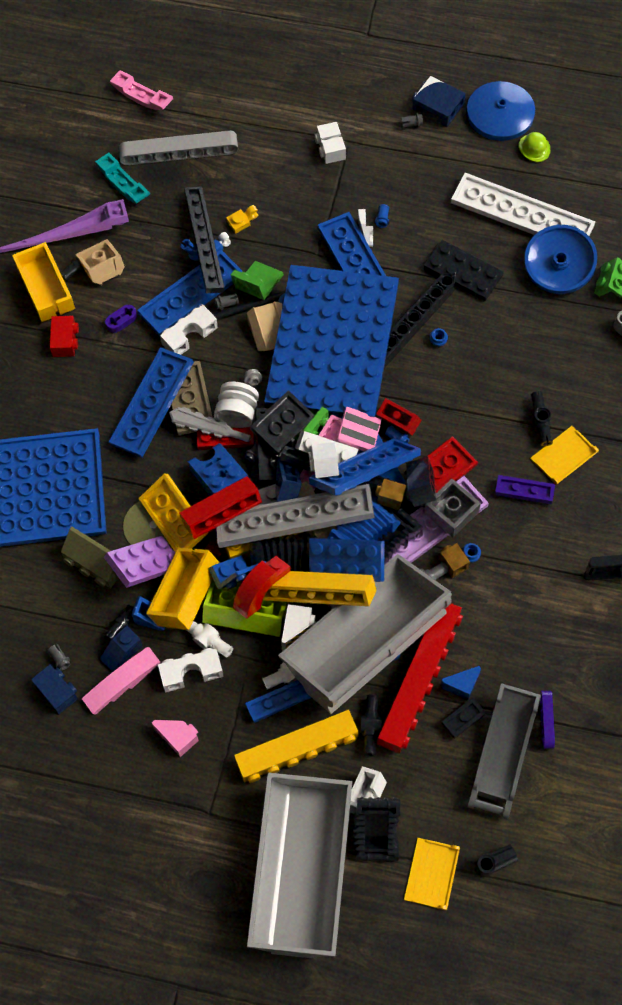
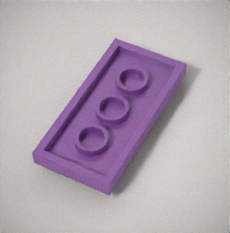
[104,536,175,588]

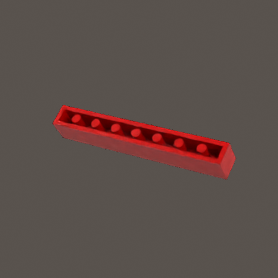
[377,603,463,754]

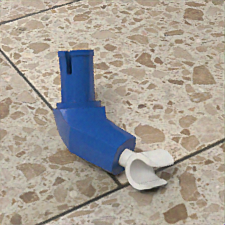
[181,232,231,261]

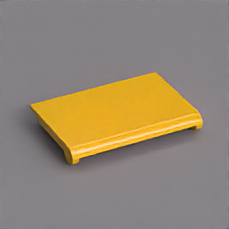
[530,426,599,485]
[404,838,460,910]

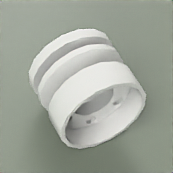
[214,382,259,428]

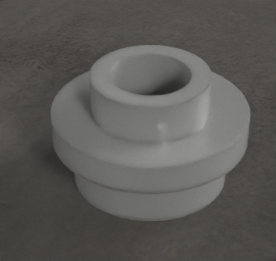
[244,369,262,386]

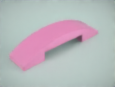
[110,70,173,110]

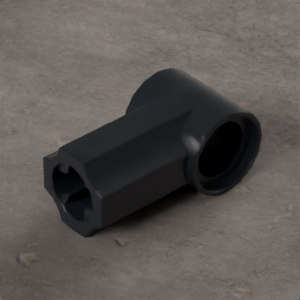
[475,844,518,877]

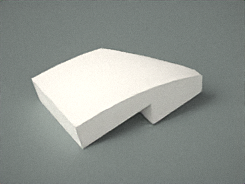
[358,209,373,247]

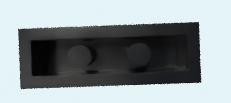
[404,456,436,507]

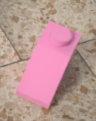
[152,720,199,757]

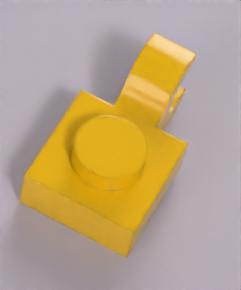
[226,205,258,234]

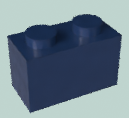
[31,664,78,714]

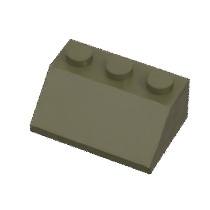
[61,527,119,589]

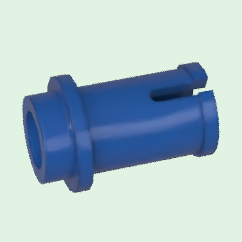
[375,204,389,228]
[385,425,410,443]

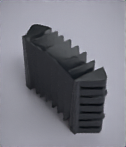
[378,507,423,565]
[249,534,316,572]
[353,797,400,862]

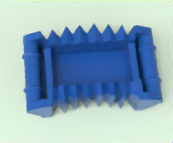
[328,499,401,541]

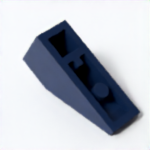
[275,457,302,502]

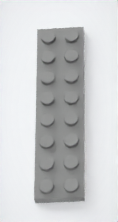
[217,484,374,548]

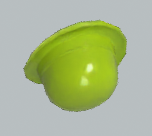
[518,132,550,162]

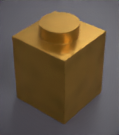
[375,479,406,511]
[439,543,470,578]

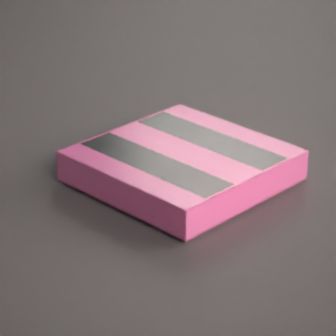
[336,407,382,451]

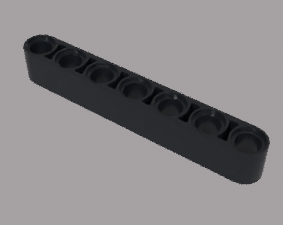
[384,273,455,368]

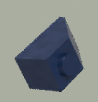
[100,626,143,672]

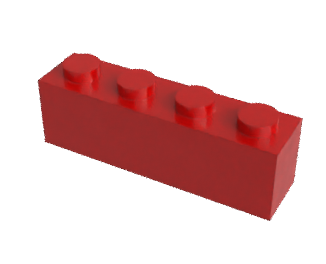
[179,476,262,539]

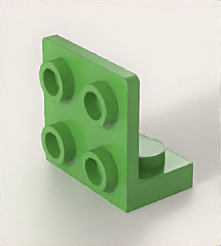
[231,261,284,300]

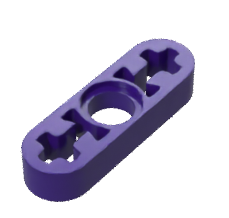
[540,691,555,749]

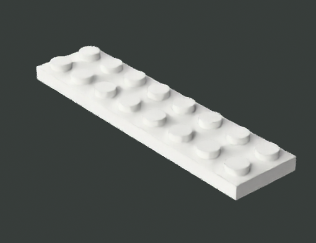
[451,173,595,236]

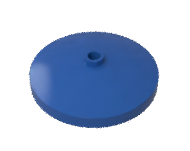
[467,81,535,141]
[524,224,597,294]

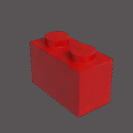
[50,316,79,357]
[376,398,422,436]

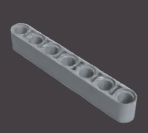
[119,131,238,165]

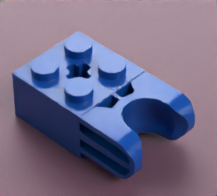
[187,443,248,496]

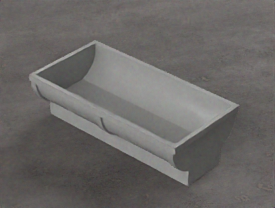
[278,554,452,714]
[247,773,352,958]

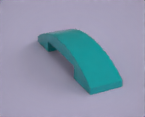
[95,153,150,204]

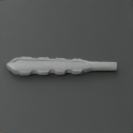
[169,407,251,442]

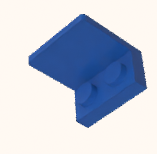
[208,555,266,590]

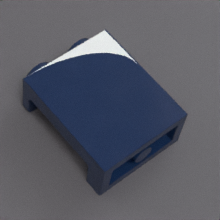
[411,76,466,127]

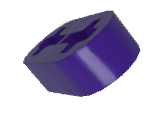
[105,305,137,333]

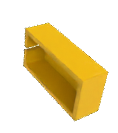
[12,242,75,322]
[146,547,220,630]

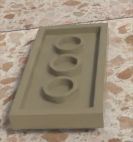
[172,361,213,436]

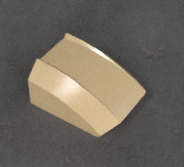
[76,239,125,284]
[247,301,283,351]

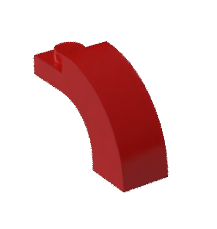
[233,556,290,619]

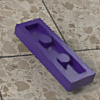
[495,475,555,504]

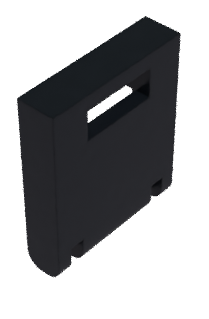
[584,555,622,581]

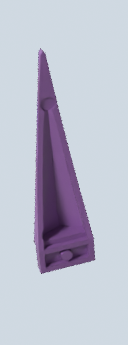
[0,199,129,253]

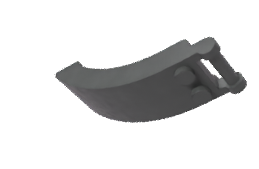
[468,683,541,819]

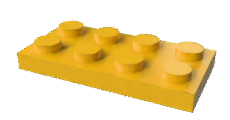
[139,473,209,553]

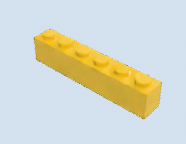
[263,571,377,606]
[234,710,358,783]

